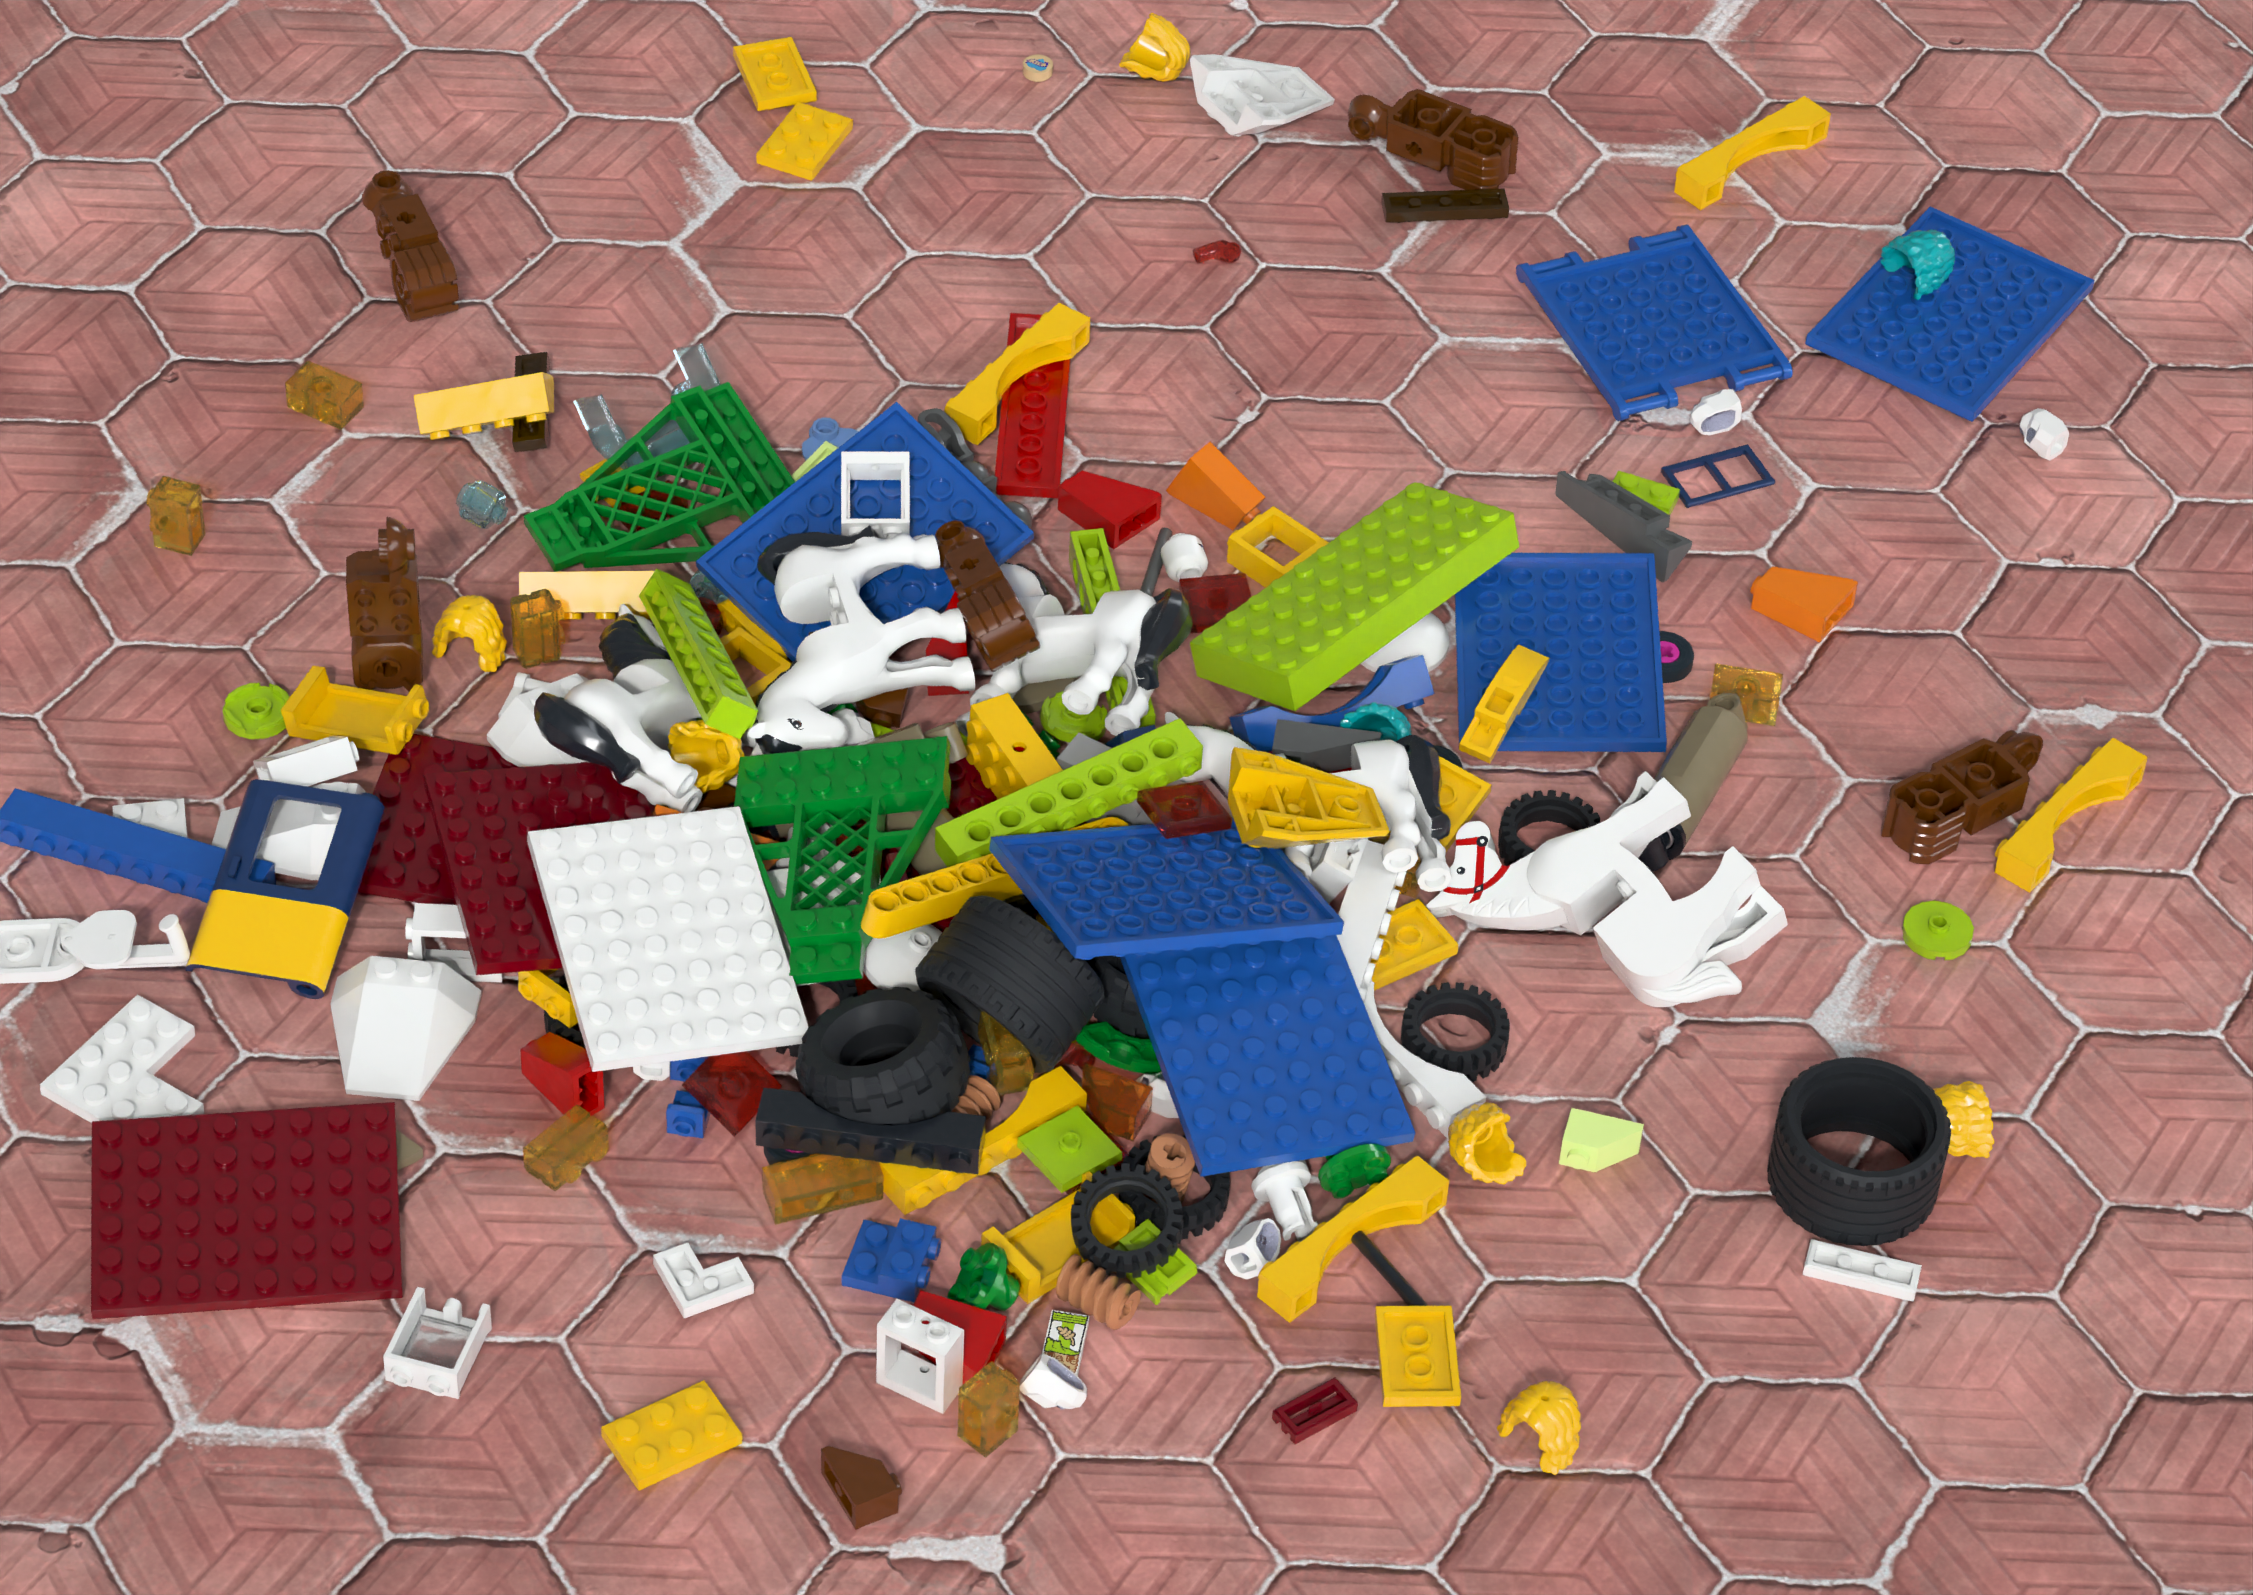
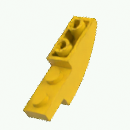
[1459,644,1549,764]

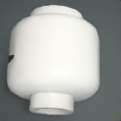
[1161,533,1208,584]

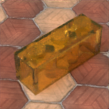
[762,1154,884,1225]

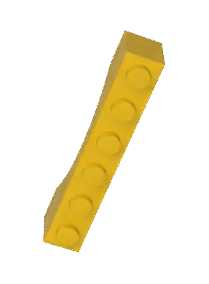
[1674,96,1831,211]
[944,303,1090,445]
[1994,738,2148,893]
[879,1066,1087,1215]
[1257,1156,1449,1323]

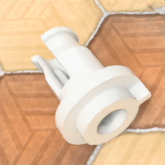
[1251,1160,1318,1242]

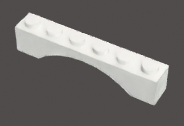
[1362,980,1486,1139]

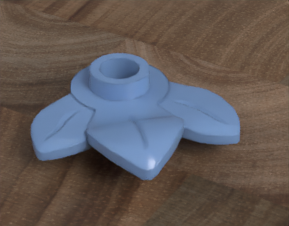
[802,417,858,461]

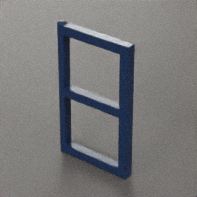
[1661,444,1775,508]

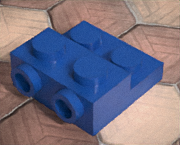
[842,1218,941,1302]

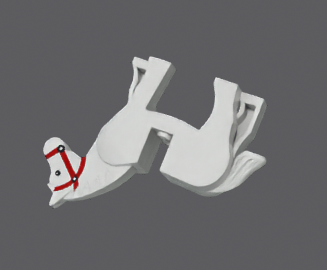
[1427,771,1788,1007]

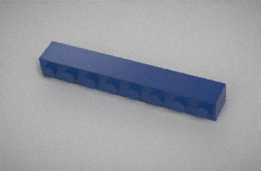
[0,788,276,903]

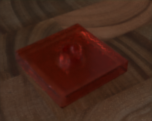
[1179,573,1252,634]
[1137,781,1232,839]
[682,1051,782,1137]

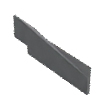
[1555,471,1692,582]

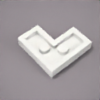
[653,1243,754,1318]

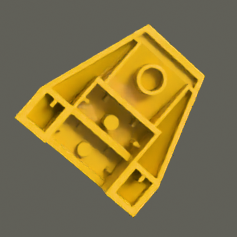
[1228,747,1389,849]

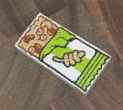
[1042,1310,1089,1376]

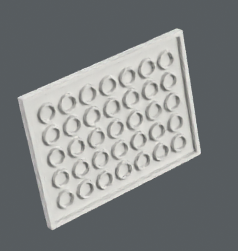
[527,806,809,1072]

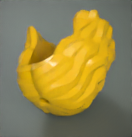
[1119,13,1191,82]
[431,595,507,672]
[667,720,745,793]
[1933,1081,1995,1158]
[1448,1102,1526,1185]
[1497,1381,1581,1475]

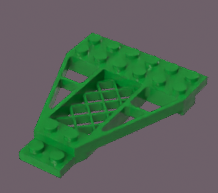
[524,382,795,572]
[734,736,951,985]

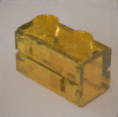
[510,588,566,669]
[523,1105,609,1191]

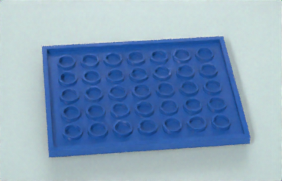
[1805,206,2095,422]
[696,402,1034,662]
[1455,553,1667,752]
[989,818,1344,960]
[1120,935,1415,1177]

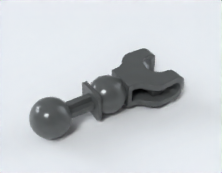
[918,408,1032,529]

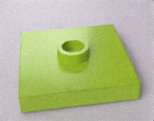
[1017,1105,1122,1193]

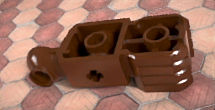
[1348,89,1519,190]
[362,170,459,322]
[346,517,423,692]
[935,520,1041,672]
[1881,730,2043,864]

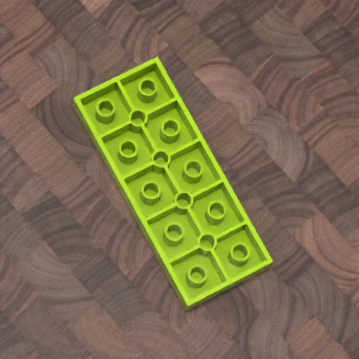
[1190,482,1520,711]

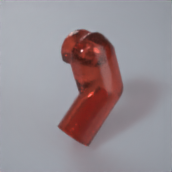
[1193,240,1241,263]
[1046,1043,1096,1073]

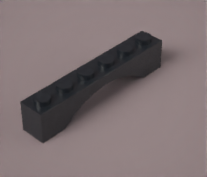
[755,1087,986,1175]

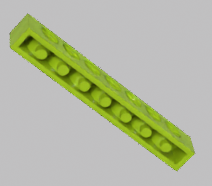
[1069,528,1156,728]
[639,568,758,739]
[935,718,1203,867]

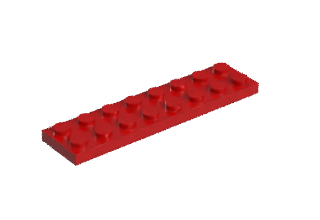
[995,313,1071,498]

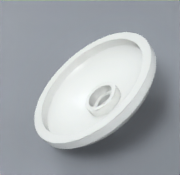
[1360,612,1449,673]
[863,924,942,992]

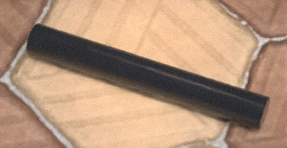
[1351,1231,1429,1306]

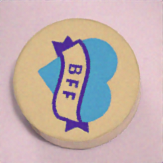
[1023,54,1053,82]

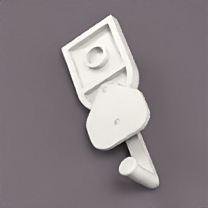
[0,910,190,984]

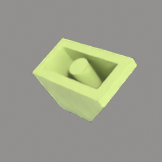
[1559,1108,1644,1172]

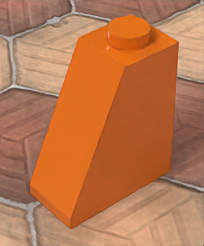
[1166,441,1266,530]
[1750,566,1858,643]

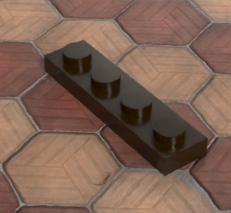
[1381,188,1509,223]
[512,352,550,452]

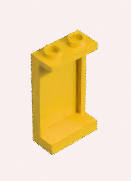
[281,665,429,755]
[981,1171,1136,1304]

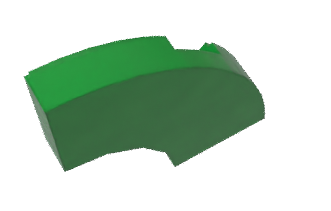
[1075,1022,1161,1074]

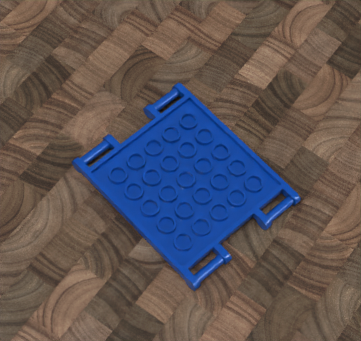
[1516,224,1793,421]

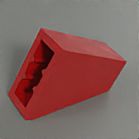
[1058,470,1162,550]
[520,1032,605,1125]
[908,1290,1007,1397]

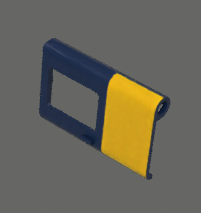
[186,779,385,999]

